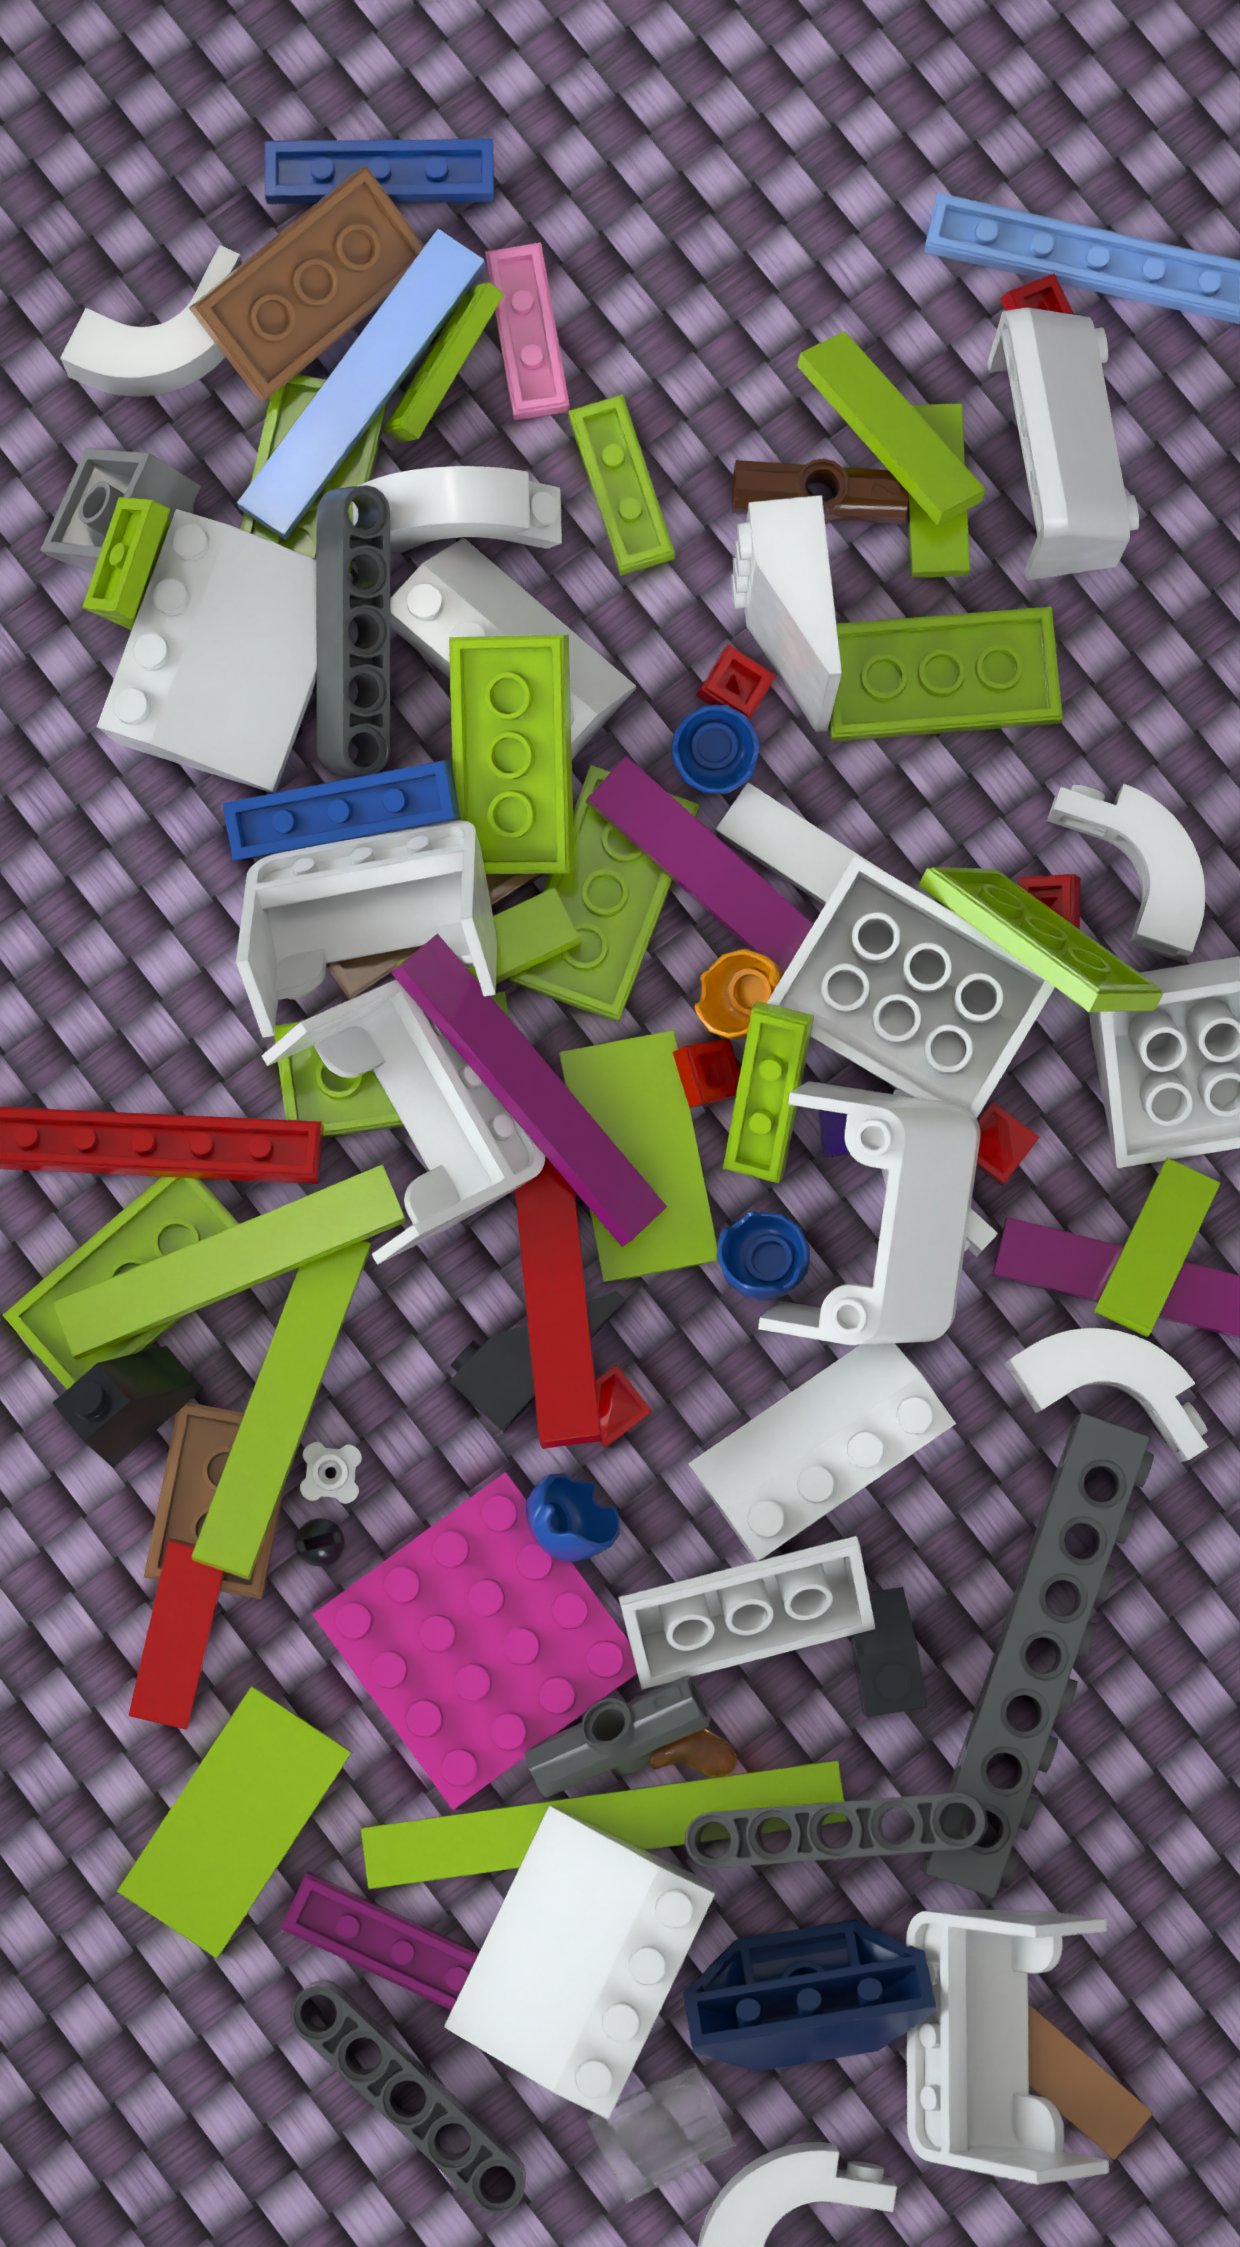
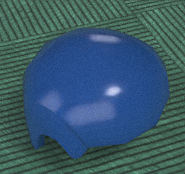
[671,705,759,794]
[717,1211,810,1301]
[526,1473,620,1562]

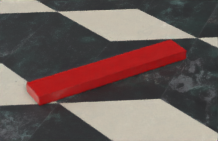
[0,1107,324,1184]
[515,1156,602,1449]

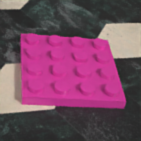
[312,1472,637,1810]

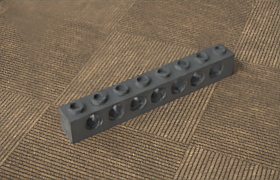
[921,1413,1154,1898]

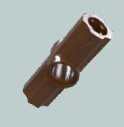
[731,459,909,525]

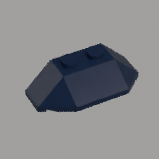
[683,1920,937,2071]

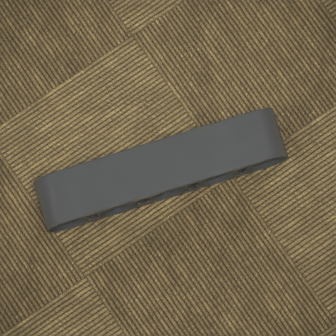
[317,485,390,776]
[685,1793,988,1868]
[290,1980,526,2214]

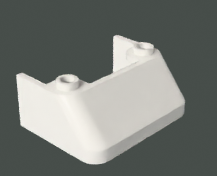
[987,307,1139,581]
[236,820,497,1038]
[262,979,545,1265]
[758,1081,981,1345]
[907,1910,1109,2184]

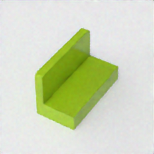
[82,497,172,630]

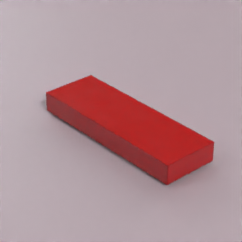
[128,1538,225,1730]

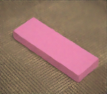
[485,243,570,421]

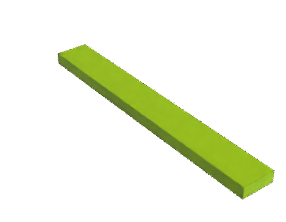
[361,1760,847,1889]

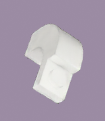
[61,245,243,397]
[353,466,562,553]
[1047,784,1205,963]
[1003,1328,1208,1463]
[698,2142,897,2247]

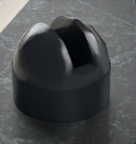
[296,1518,345,1567]

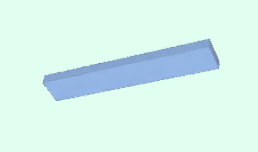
[924,193,1240,324]
[237,229,486,541]

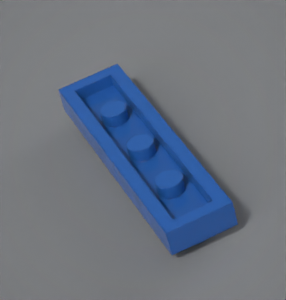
[265,139,494,204]
[222,760,461,861]

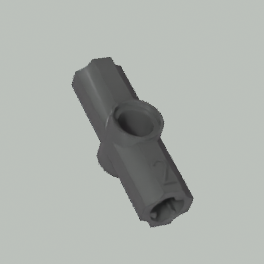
[524,1675,711,1798]

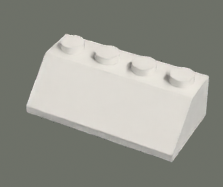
[390,538,636,759]
[688,1343,956,1562]
[618,1536,875,1689]

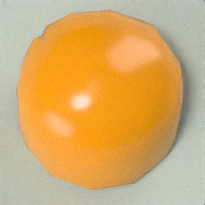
[695,949,784,1040]

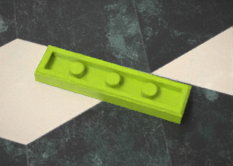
[797,331,986,525]

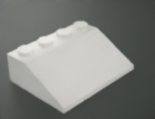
[731,495,842,732]
[97,509,353,793]
[767,855,1055,1119]
[1089,956,1240,1168]
[444,1805,715,2119]

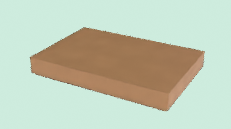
[144,1402,286,1599]

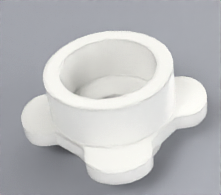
[300,1442,362,1504]

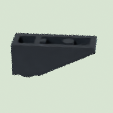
[450,1291,625,1433]

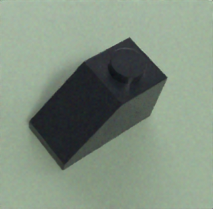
[52,1346,203,1468]
[850,1587,928,1717]

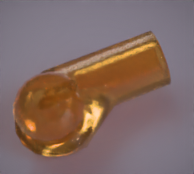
[649,1728,737,1777]

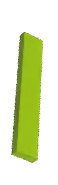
[52,1164,407,1360]
[191,1241,371,1580]

